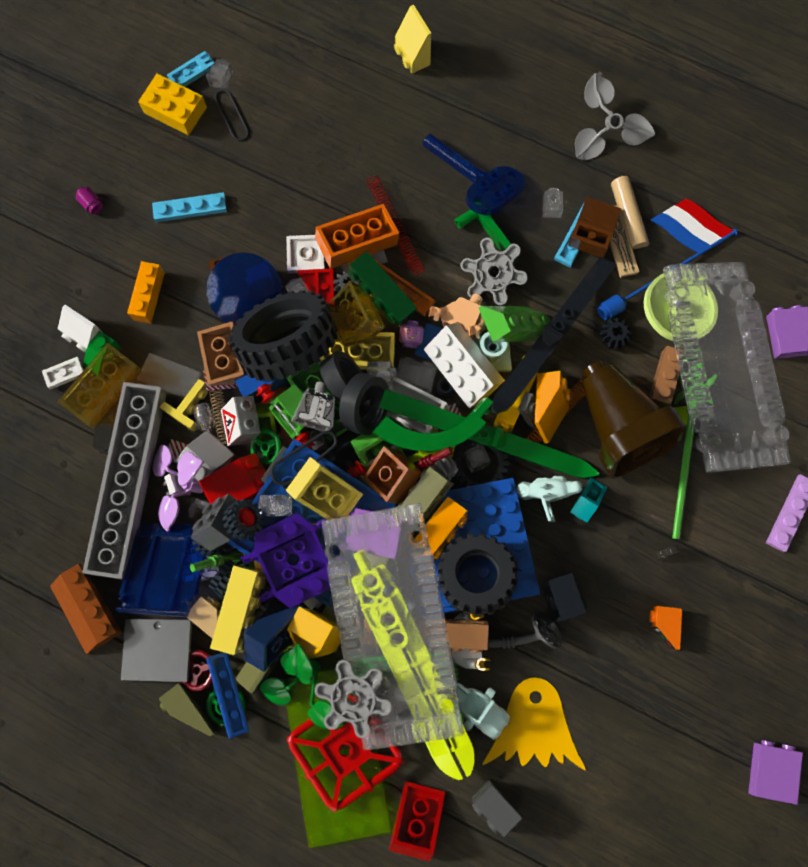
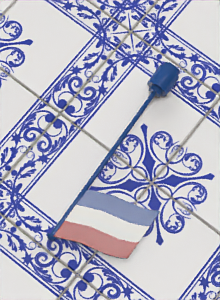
[597,199,738,320]

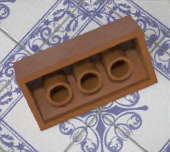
[50,564,122,654]

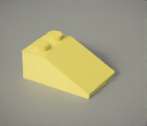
[394,5,431,74]
[286,457,363,527]

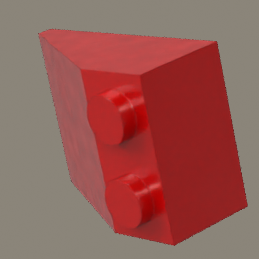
[198,453,266,504]
[389,781,445,861]

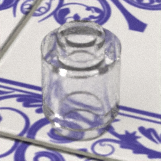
[193,403,216,433]

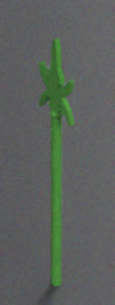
[672,350,717,540]

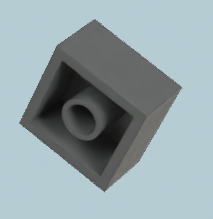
[472,780,522,837]

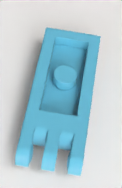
[167,51,217,87]

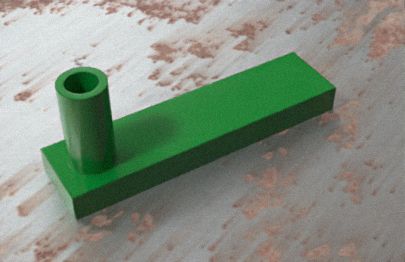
[454,198,519,264]

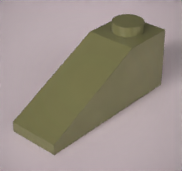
[158,683,217,736]

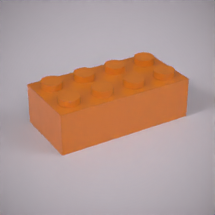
[315,204,399,269]

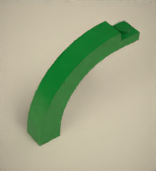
[372,397,493,451]

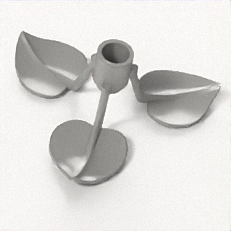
[575,73,655,160]

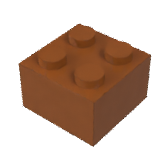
[363,446,422,504]

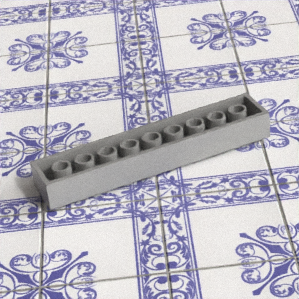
[82,382,167,581]

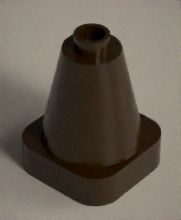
[582,361,686,479]

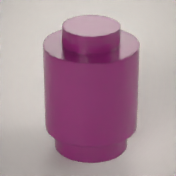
[75,187,103,214]

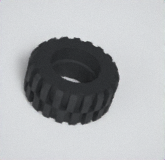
[438,533,518,617]

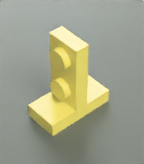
[159,379,208,432]

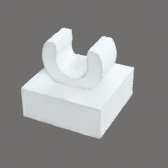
[163,474,185,495]

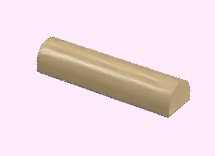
[611,176,650,250]

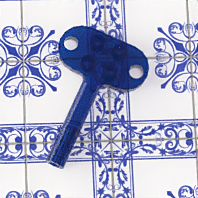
[422,133,525,215]

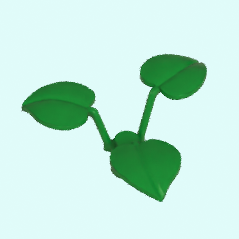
[260,643,345,729]

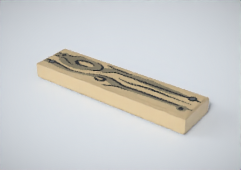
[610,205,639,278]

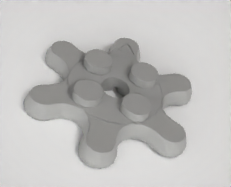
[461,238,528,305]
[315,660,392,738]

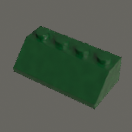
[348,251,417,327]

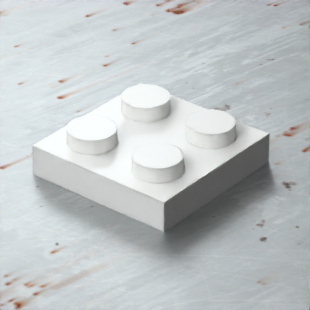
[287,235,325,273]

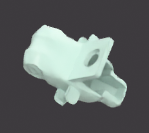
[516,476,583,522]
[448,683,510,740]

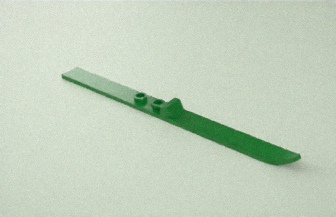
[379,389,599,478]

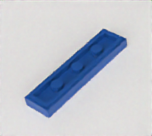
[206,652,250,738]

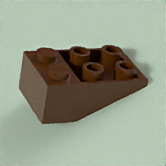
[568,197,622,258]

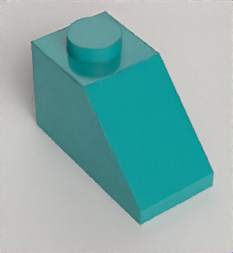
[570,477,607,522]

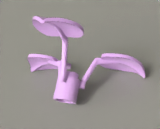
[152,445,204,532]

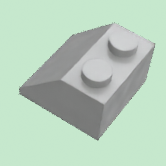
[176,430,235,481]

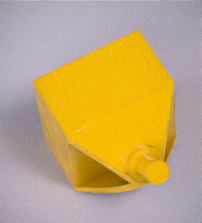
[285,607,347,658]

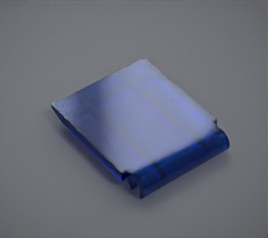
[116,523,206,617]

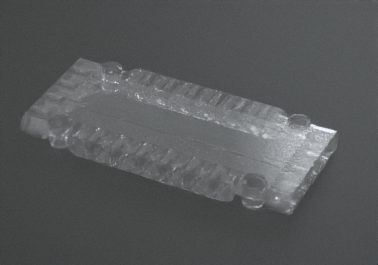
[663,262,791,473]
[321,503,464,750]

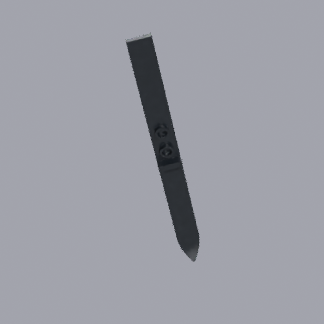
[491,257,617,414]

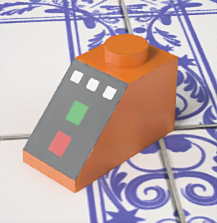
[649,606,682,650]

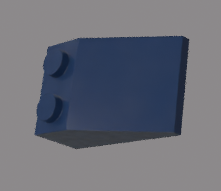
[244,604,304,672]

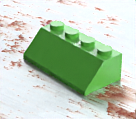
[478,306,551,342]

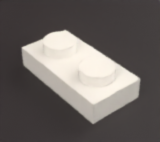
[42,357,86,390]

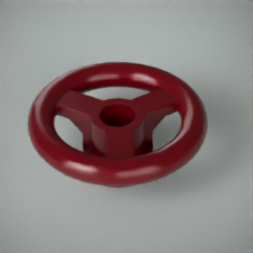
[182,650,213,691]

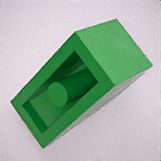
[82,330,121,377]

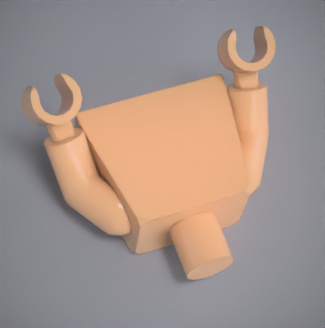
[428,294,487,341]

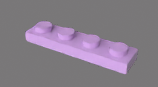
[766,474,808,552]

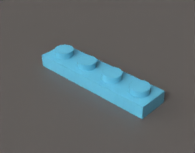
[152,192,227,222]

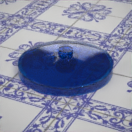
[206,252,282,325]

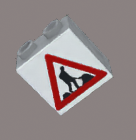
[221,396,261,446]

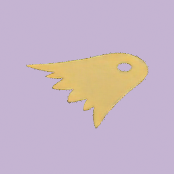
[483,678,586,770]

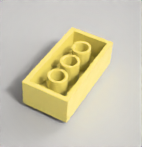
[210,566,267,655]

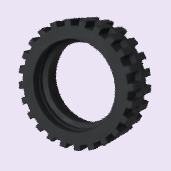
[229,290,338,381]

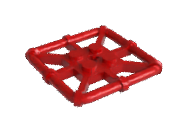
[286,692,404,812]

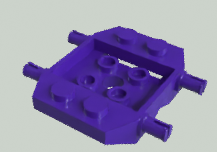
[241,513,345,608]

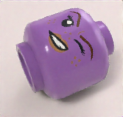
[398,320,424,348]

